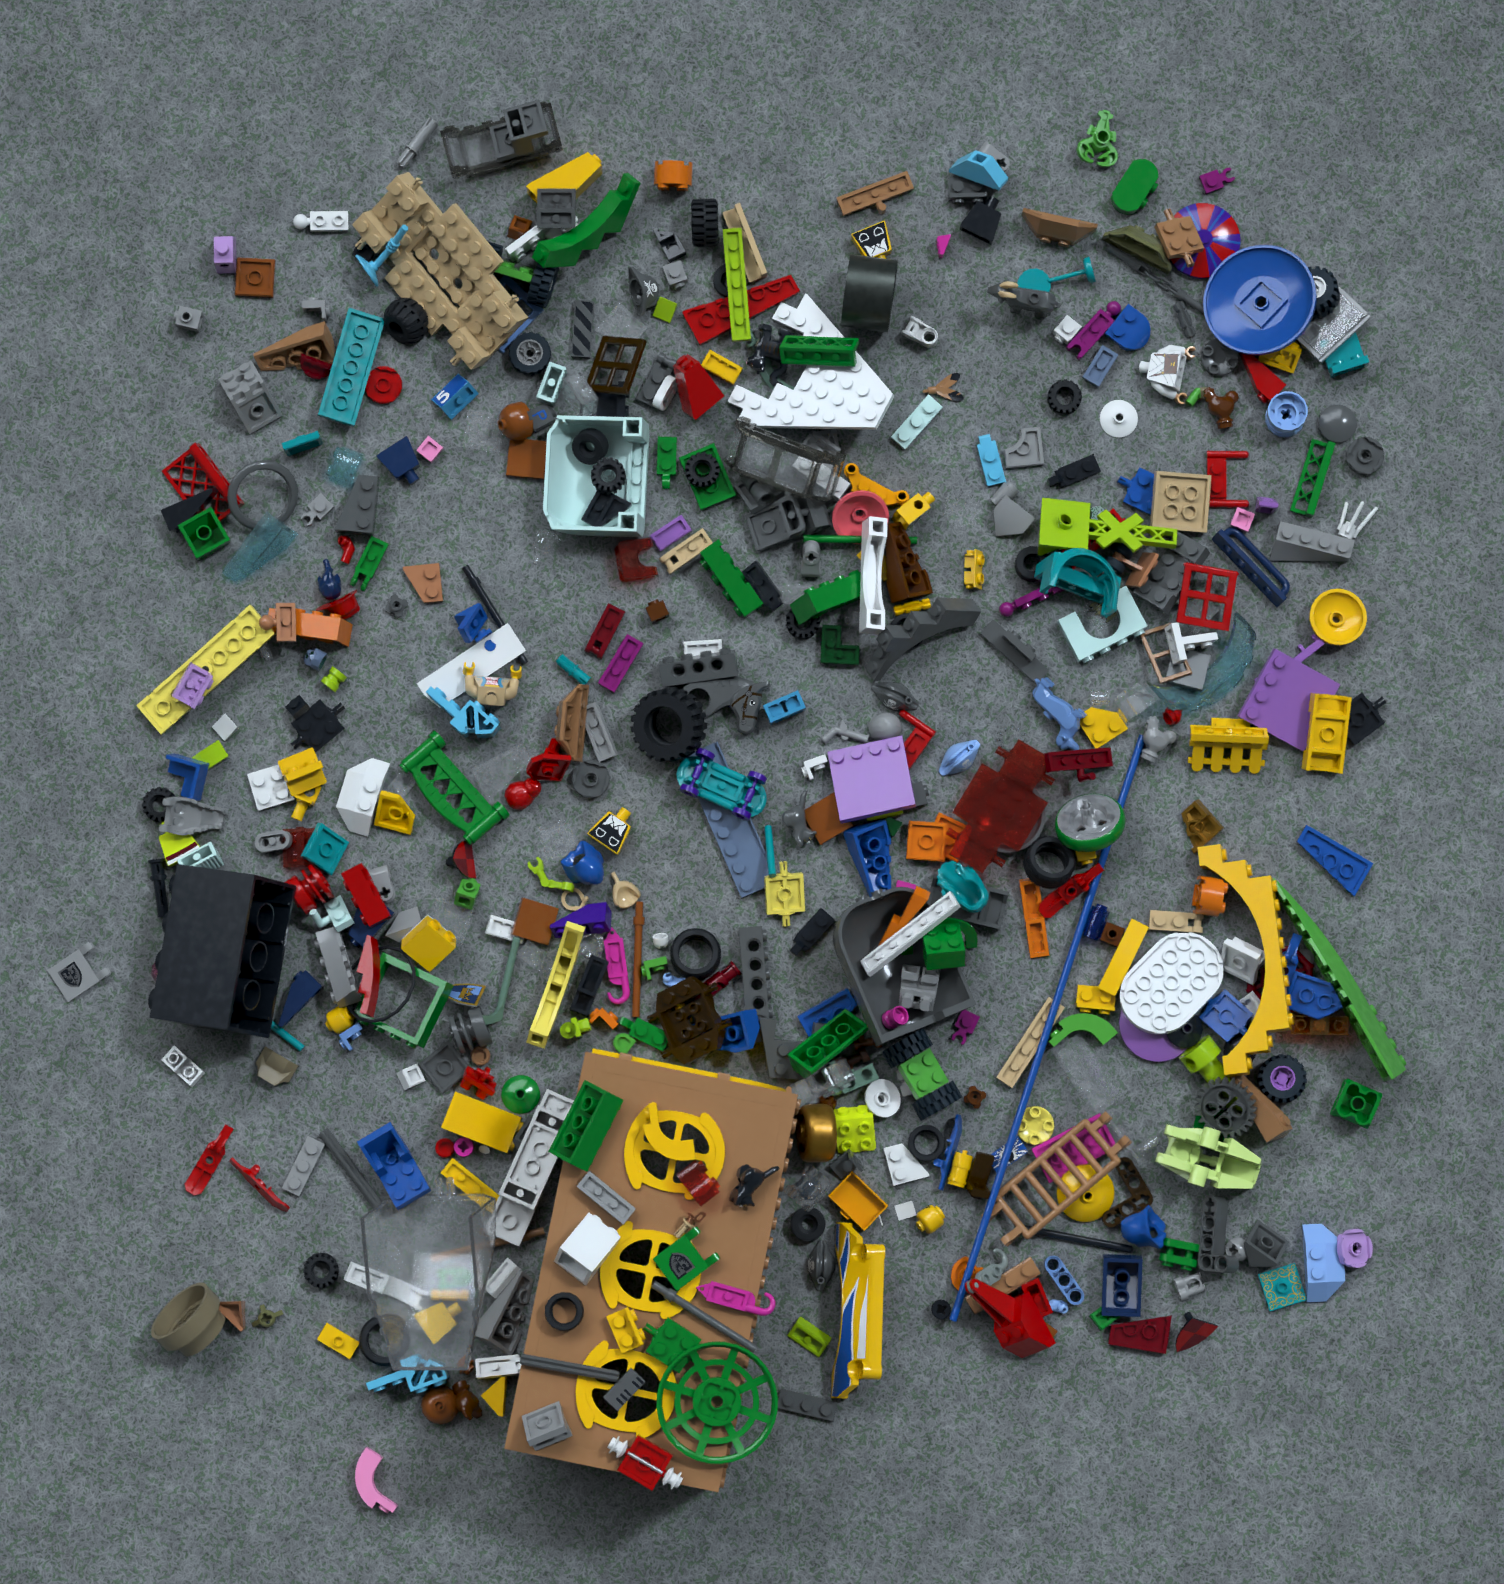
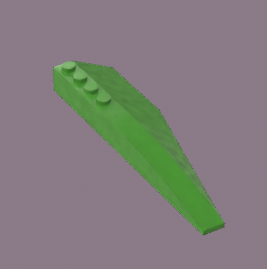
[1273,878,1407,1082]

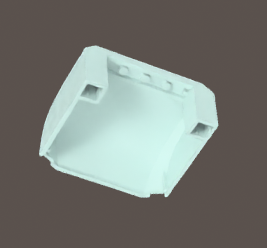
[543,415,649,537]

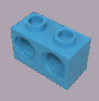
[763,690,806,725]

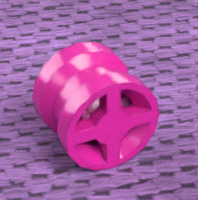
[454,1137,474,1157]

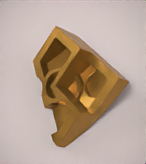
[1181,799,1224,853]

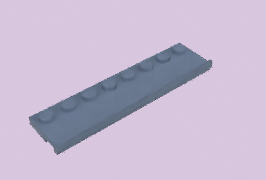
[681,741,768,898]

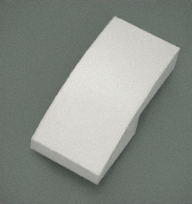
[161,1046,205,1087]

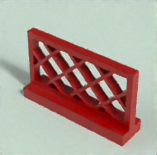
[162,443,245,522]

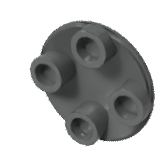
[1201,338,1239,376]
[1319,405,1357,442]

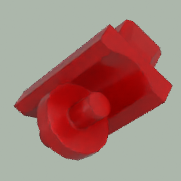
[460,1066,497,1100]

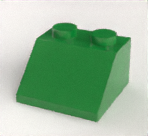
[178,507,231,561]

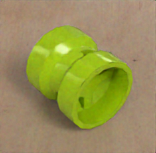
[321,666,347,693]

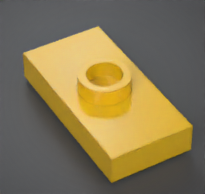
[701,350,743,385]
[317,1323,359,1359]

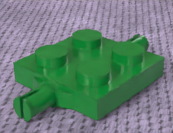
[643,1317,705,1374]

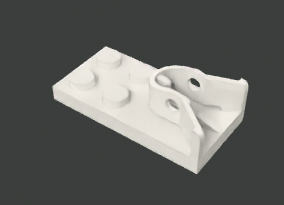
[505,216,578,262]

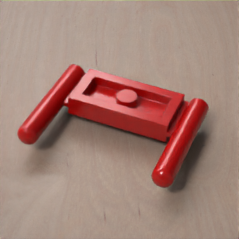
[1207,451,1249,508]
[899,710,936,770]

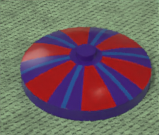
[1169,203,1241,279]

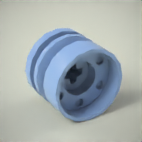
[1265,391,1308,437]

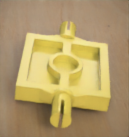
[764,861,805,926]

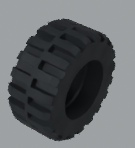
[630,687,707,763]

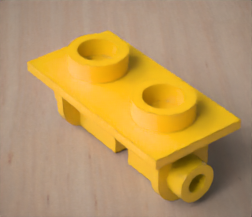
[964,549,985,590]

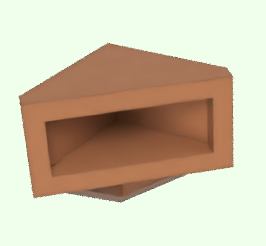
[219,1301,246,1332]

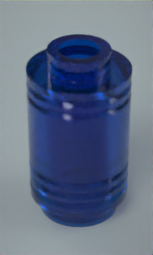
[1083,904,1110,941]

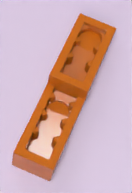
[1019,878,1049,958]
[878,886,931,946]

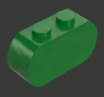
[1111,159,1159,215]

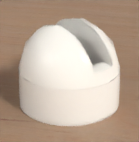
[653,933,668,949]

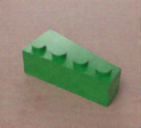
[699,539,763,619]
[790,569,861,625]

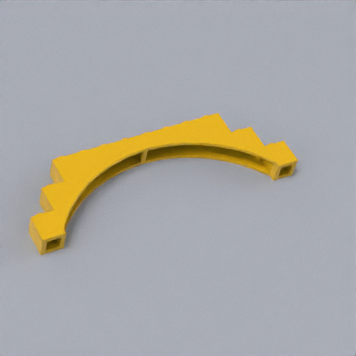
[1197,844,1294,1077]

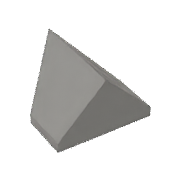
[385,907,422,943]

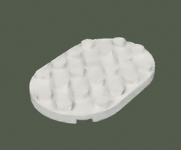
[1120,932,1223,1034]

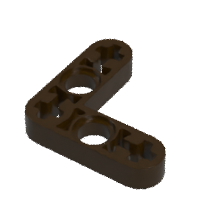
[1102,1157,1153,1227]

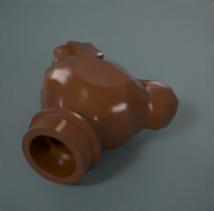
[1203,387,1239,429]
[452,1380,482,1421]

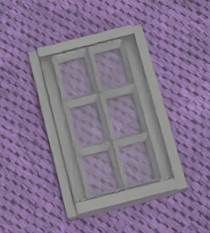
[1296,287,1371,363]

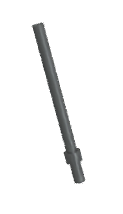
[651,1281,757,1352]

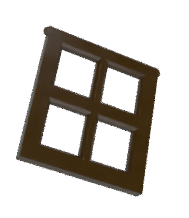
[584,336,647,395]

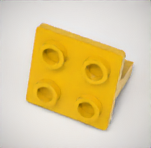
[278,748,327,797]

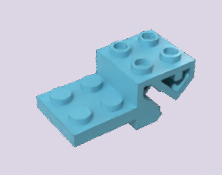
[426,686,501,738]
[366,1356,450,1394]

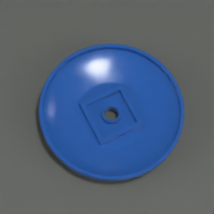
[1203,245,1317,355]

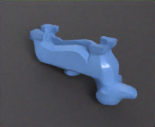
[1032,677,1087,750]

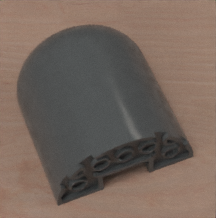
[833,887,976,1047]

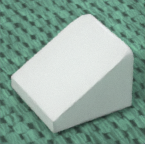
[212,714,239,741]
[397,1063,426,1090]

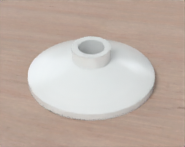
[1100,400,1138,438]
[865,1079,901,1117]

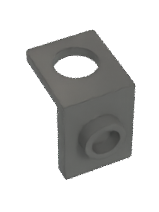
[829,1149,863,1179]

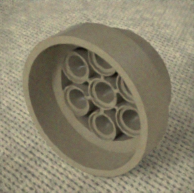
[151,1283,225,1356]

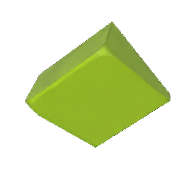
[653,297,677,323]

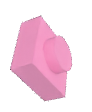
[416,436,443,463]
[1230,507,1255,533]

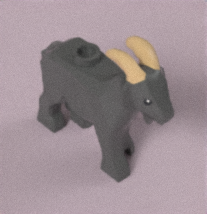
[987,280,1061,318]

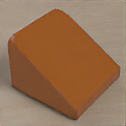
[507,215,532,240]

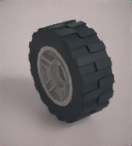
[509,332,551,376]

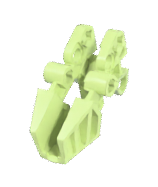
[1155,1124,1262,1189]

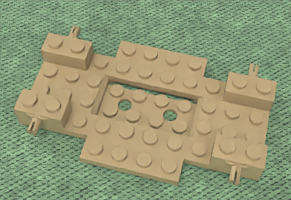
[352,172,528,370]

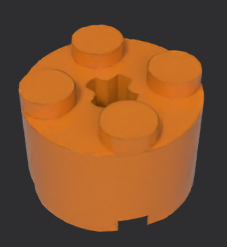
[654,160,693,191]
[1192,875,1228,917]

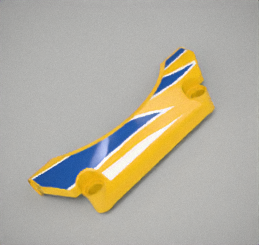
[831,1222,885,1399]

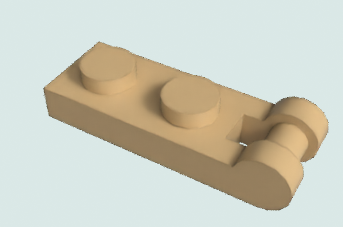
[659,528,713,575]
[1149,910,1204,933]

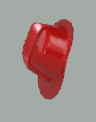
[316,589,360,619]

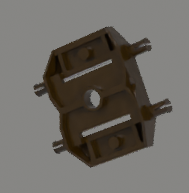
[647,977,732,1065]

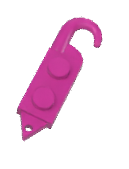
[696,1281,776,1316]

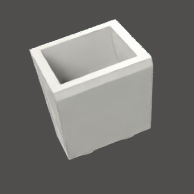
[554,1213,621,1285]

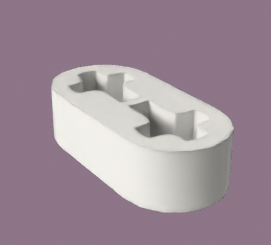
[653,375,678,411]

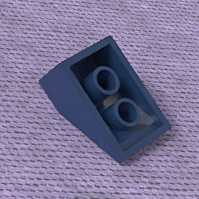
[1101,1254,1143,1317]

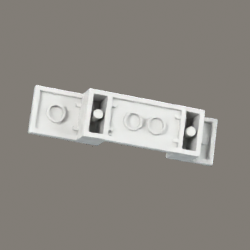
[484,1089,574,1246]

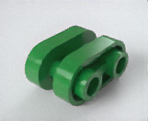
[1158,1238,1200,1271]

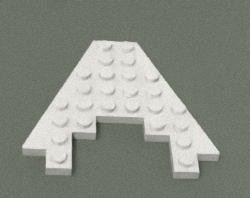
[728,294,894,430]

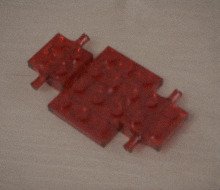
[946,739,1055,874]

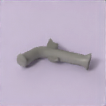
[820,720,870,744]

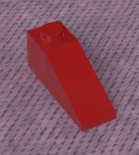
[1239,353,1286,404]

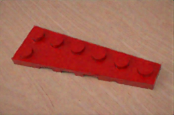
[682,275,800,345]

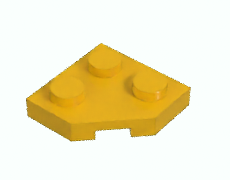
[1080,707,1128,748]
[374,790,416,835]

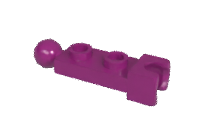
[1066,301,1121,361]
[999,586,1064,617]

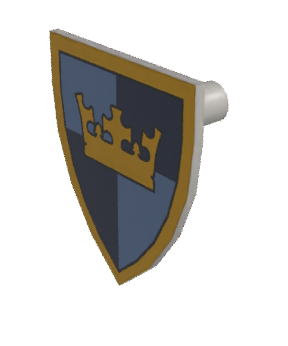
[448,984,486,1015]

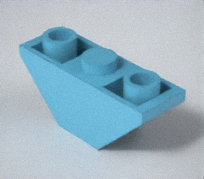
[949,150,1008,190]

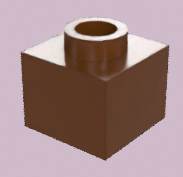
[646,599,669,624]
[1099,922,1125,947]

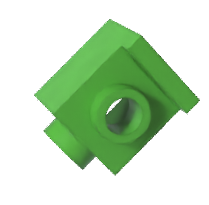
[454,878,481,910]

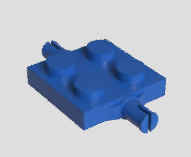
[1117,467,1154,516]
[1199,989,1254,1044]

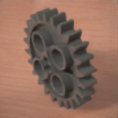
[1194,1076,1257,1139]

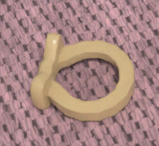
[561,888,589,911]

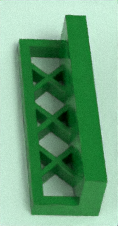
[779,335,859,367]
[1290,439,1336,518]

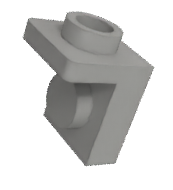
[663,260,688,290]

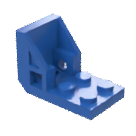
[357,1122,431,1210]

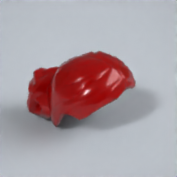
[504,777,541,810]

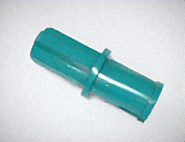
[556,654,591,685]

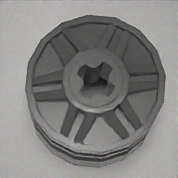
[448,1006,493,1054]

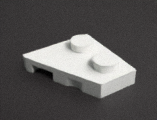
[883,1144,929,1186]

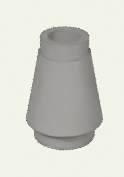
[990,480,1019,505]

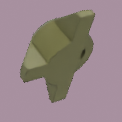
[252,1304,283,1327]

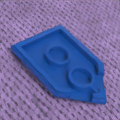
[1287,971,1343,1020]

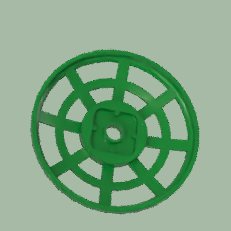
[656,1341,778,1464]

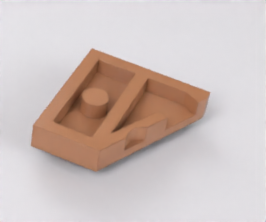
[403,563,443,603]

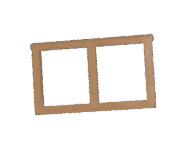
[1140,623,1192,684]

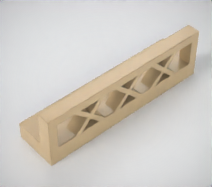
[722,203,767,284]

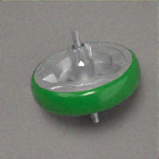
[1055,794,1126,852]

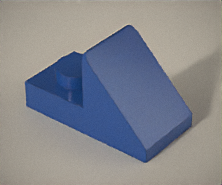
[454,603,488,643]

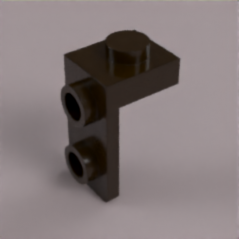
[965,1152,995,1199]

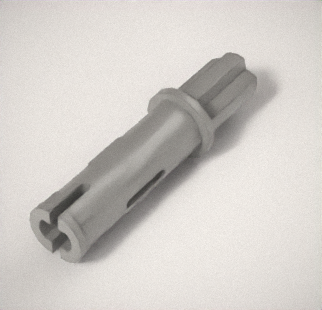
[397,117,438,167]

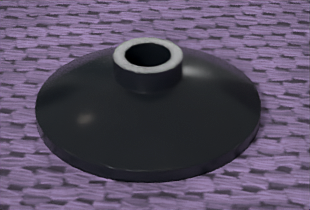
[1166,1014,1203,1048]

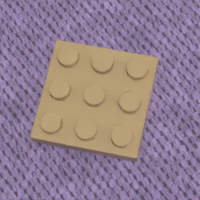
[1150,471,1212,533]

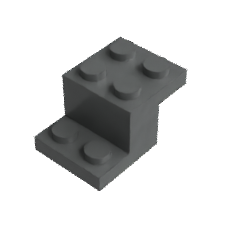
[489,99,549,162]

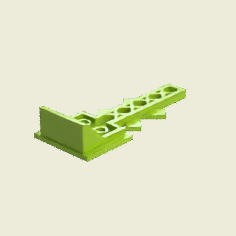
[1037,498,1177,555]

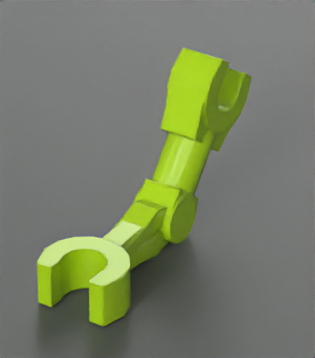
[527,857,575,892]

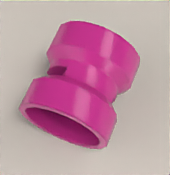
[882,1006,909,1029]

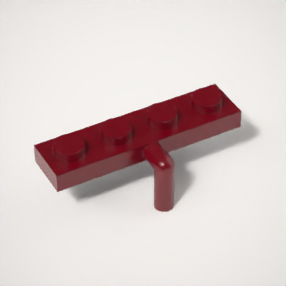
[1044,747,1113,783]

